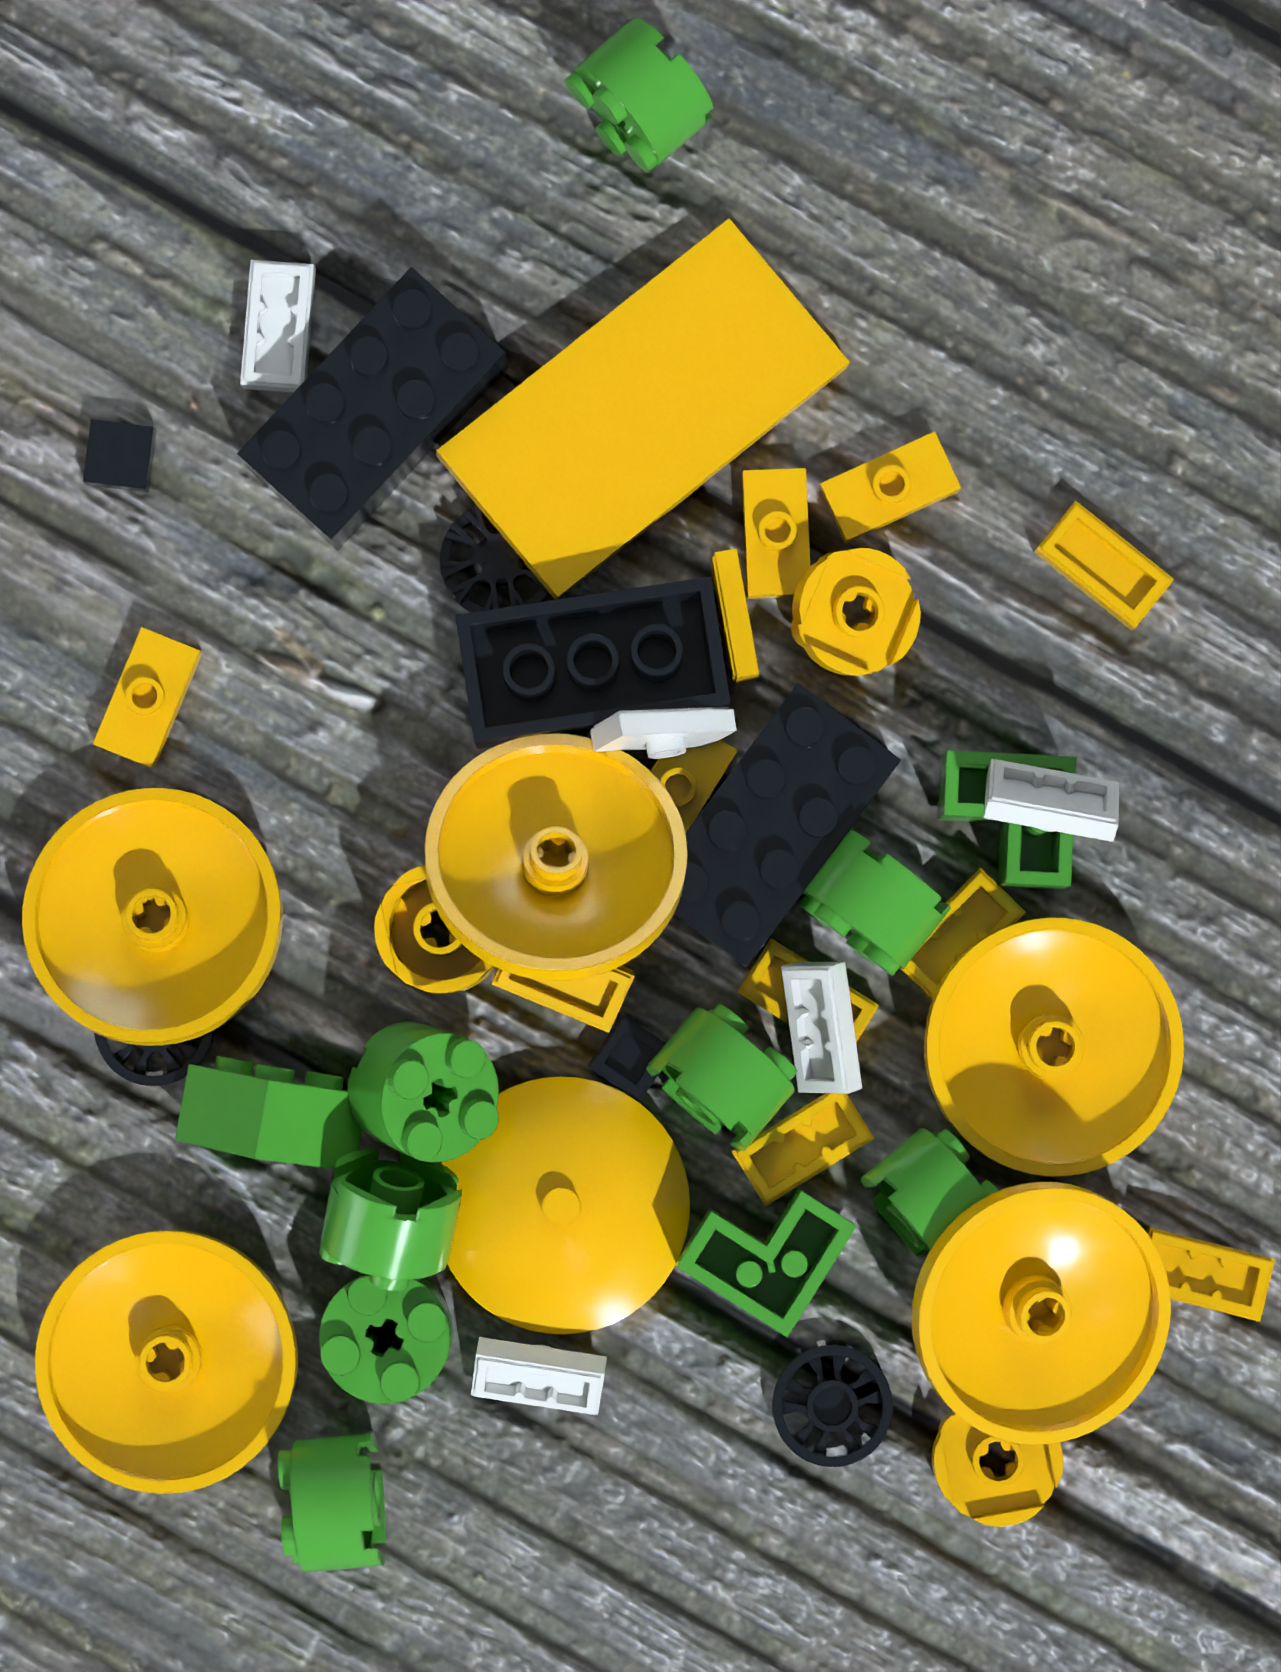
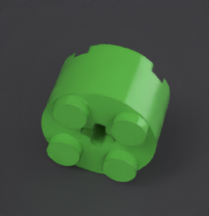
[564,18,714,173]
[797,829,951,976]
[646,1004,798,1151]
[348,1021,499,1163]
[861,1128,999,1257]
[319,1149,462,1291]
[319,1273,454,1404]
[278,1433,386,1573]

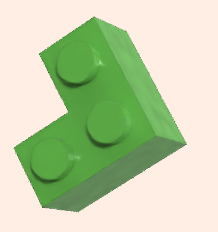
[937,750,1077,890]
[175,1056,362,1169]
[676,1188,857,1337]

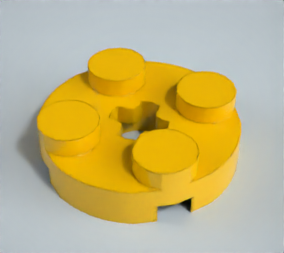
[791,548,921,676]
[932,1411,1063,1527]

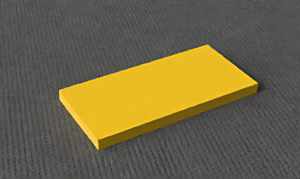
[436,218,850,600]

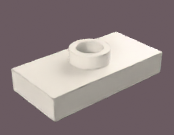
[240,260,316,393]
[590,707,737,759]
[984,759,1120,842]
[781,962,862,1094]
[471,1337,607,1415]

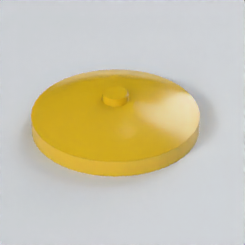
[425,734,687,981]
[22,788,283,1046]
[924,918,1184,1176]
[441,1076,690,1334]
[911,1182,1171,1445]
[35,1230,298,1494]

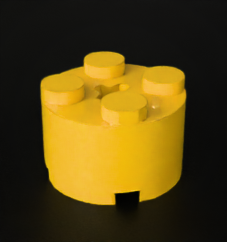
[374,865,495,994]

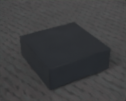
[83,419,157,493]
[587,1014,666,1102]

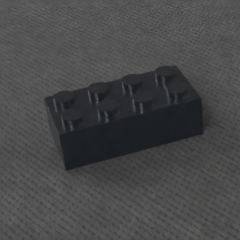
[237,267,508,551]
[455,576,731,749]
[673,683,901,969]

